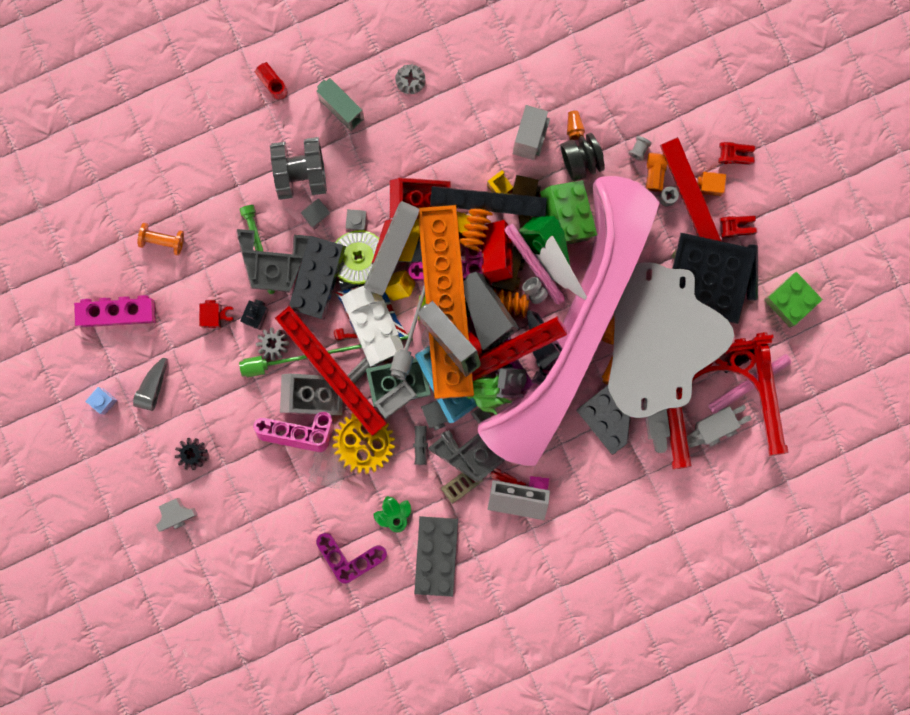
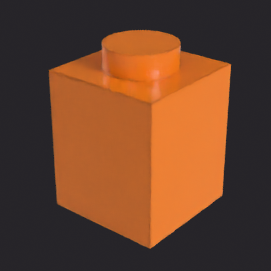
[697,172,726,196]

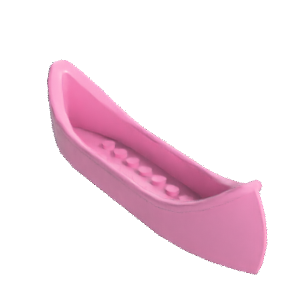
[478,176,660,466]

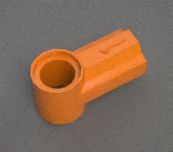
[646,153,668,192]

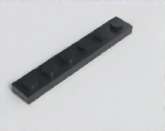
[430,186,547,217]

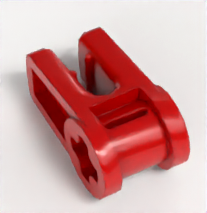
[718,142,755,165]
[719,216,757,238]

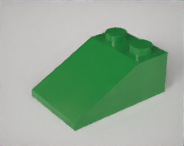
[519,216,570,266]

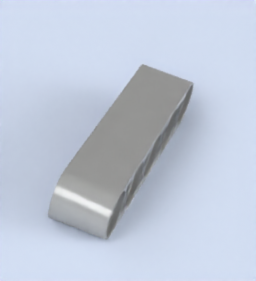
[364,201,419,295]

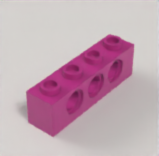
[74,295,156,328]

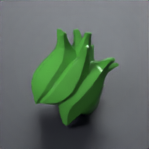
[467,374,512,415]

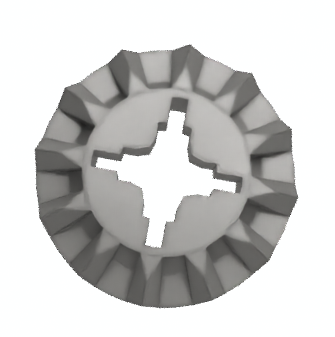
[395,64,425,94]

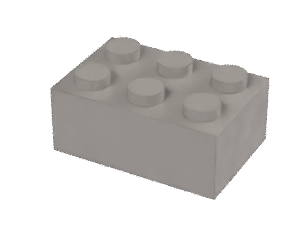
[512,105,550,160]

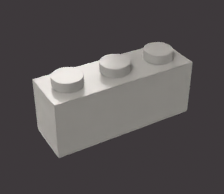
[487,480,550,520]

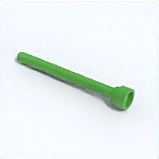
[239,205,275,294]

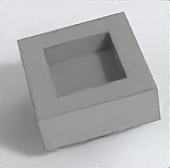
[346,209,367,231]

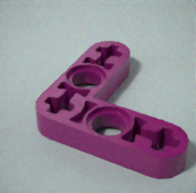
[316,533,387,584]

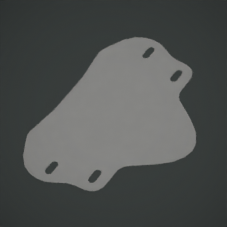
[608,262,734,418]

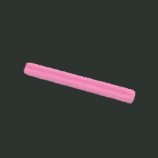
[505,224,565,305]
[708,354,792,414]

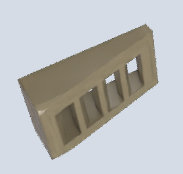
[441,473,483,504]

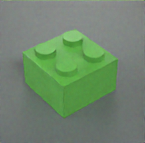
[764,272,823,328]

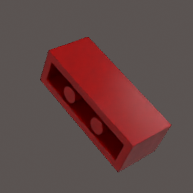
[481,220,513,283]

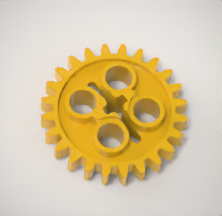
[332,413,395,474]

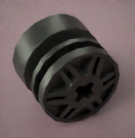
[560,133,605,181]

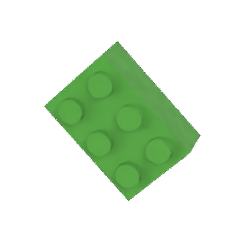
[540,180,597,244]

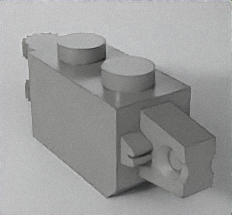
[643,398,670,453]
[687,405,752,448]

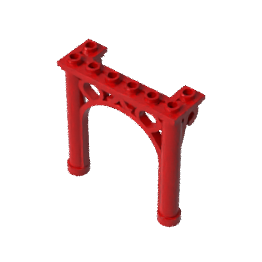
[666,332,789,469]

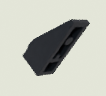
[527,310,563,371]

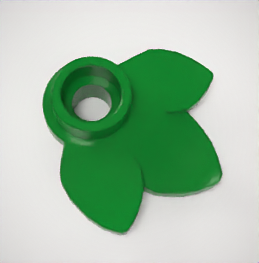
[373,496,411,533]

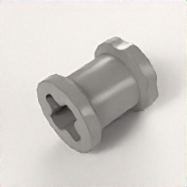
[628,136,652,161]
[659,187,679,207]

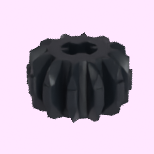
[175,438,208,470]

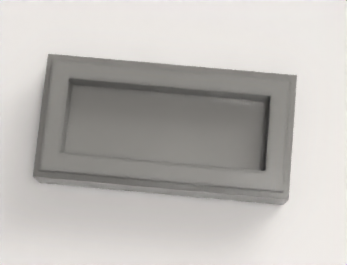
[374,380,417,419]

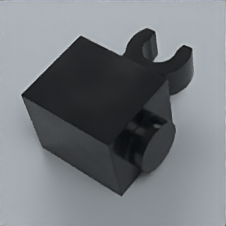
[240,299,269,330]

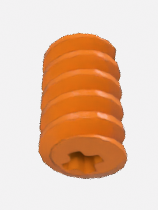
[460,209,493,251]
[493,288,529,318]

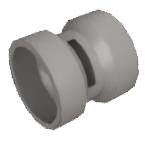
[522,277,548,304]

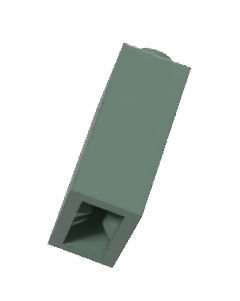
[316,78,364,131]

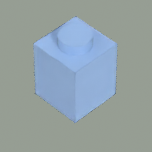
[85,387,117,415]

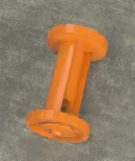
[137,223,184,256]

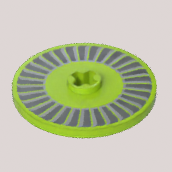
[335,230,379,284]

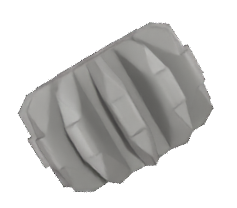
[256,327,289,360]

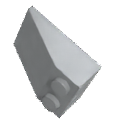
[280,373,343,415]

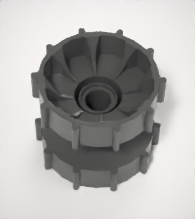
[270,137,327,200]

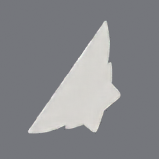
[535,236,587,300]

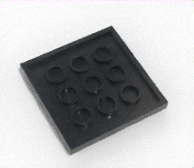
[672,232,756,324]

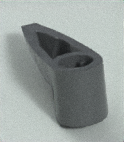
[133,358,168,411]

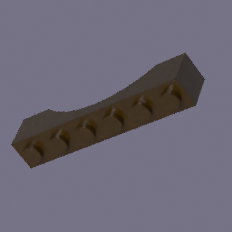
[491,175,541,293]

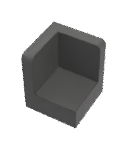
[301,198,330,230]

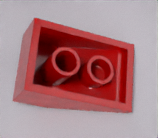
[390,178,451,219]

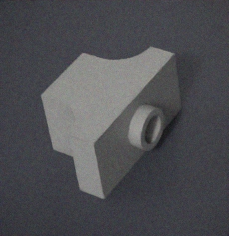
[156,498,198,532]

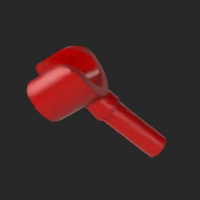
[333,328,358,341]

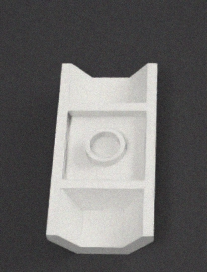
[341,286,404,367]

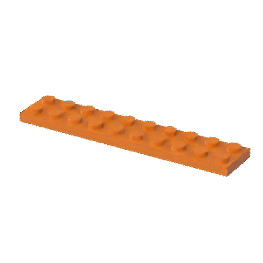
[418,205,474,400]

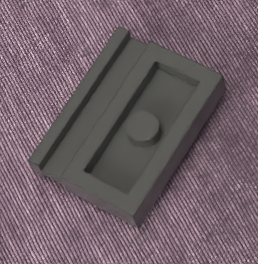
[496,368,527,398]

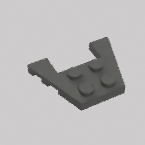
[236,229,309,292]
[428,407,505,483]

